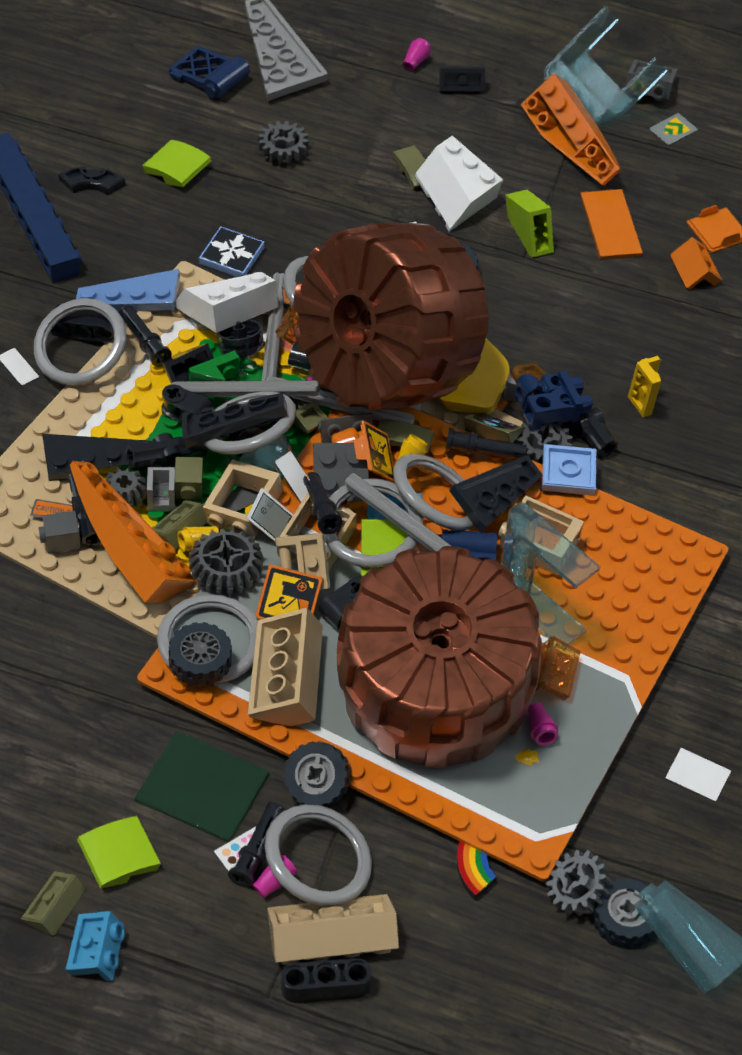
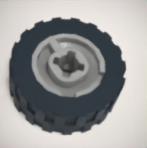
[283,741,352,807]
[593,878,662,949]

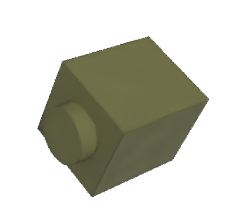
[175,457,203,500]

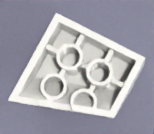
[415,136,503,232]
[175,272,278,333]

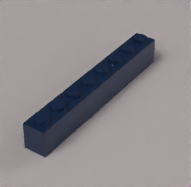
[0,132,82,283]

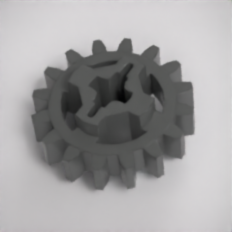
[258,121,309,164]
[516,422,572,463]
[546,849,612,916]

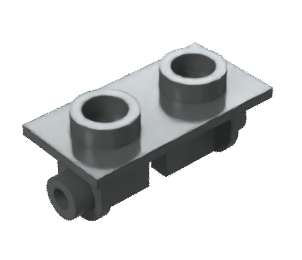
[318,412,373,443]

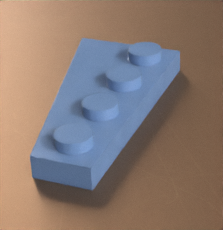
[76,269,180,311]

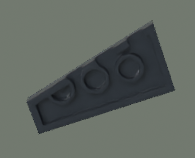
[42,434,155,481]
[449,455,543,533]

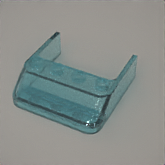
[544,6,668,125]
[501,502,600,650]

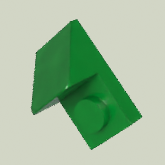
[189,350,239,382]

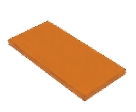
[580,189,643,260]

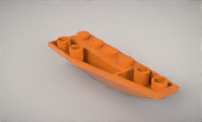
[521,73,621,185]
[70,461,196,603]

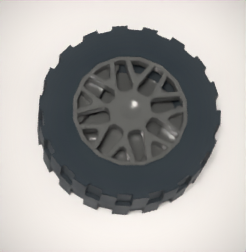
[169,622,232,687]

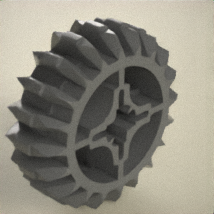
[189,527,263,596]

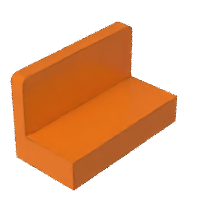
[670,237,722,290]

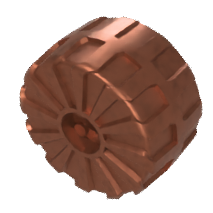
[293,223,489,411]
[337,546,542,768]

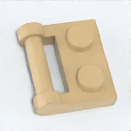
[275,533,330,589]

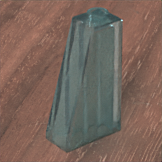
[633,880,742,993]

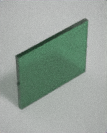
[134,731,269,842]

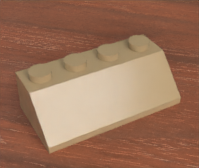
[248,608,323,726]
[267,894,399,965]

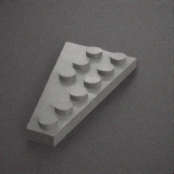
[245,0,328,101]

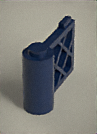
[169,46,250,99]
[436,529,497,561]

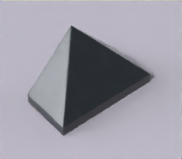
[163,343,214,384]

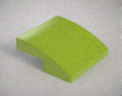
[143,140,212,187]
[77,816,161,889]

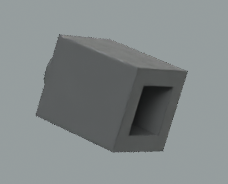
[38,511,81,553]

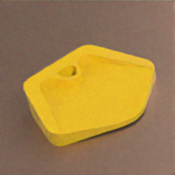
[439,338,510,414]

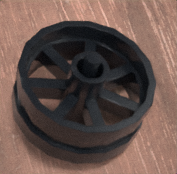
[217,319,265,357]

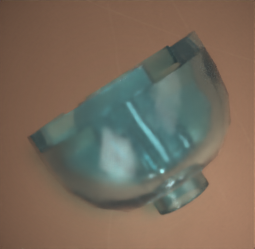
[239,435,293,479]

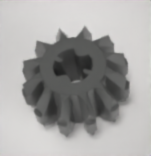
[105,467,147,509]

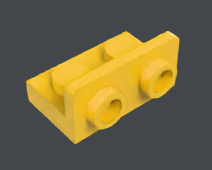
[628,356,661,418]

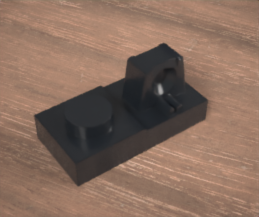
[439,67,485,91]

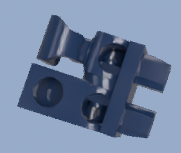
[514,371,593,431]

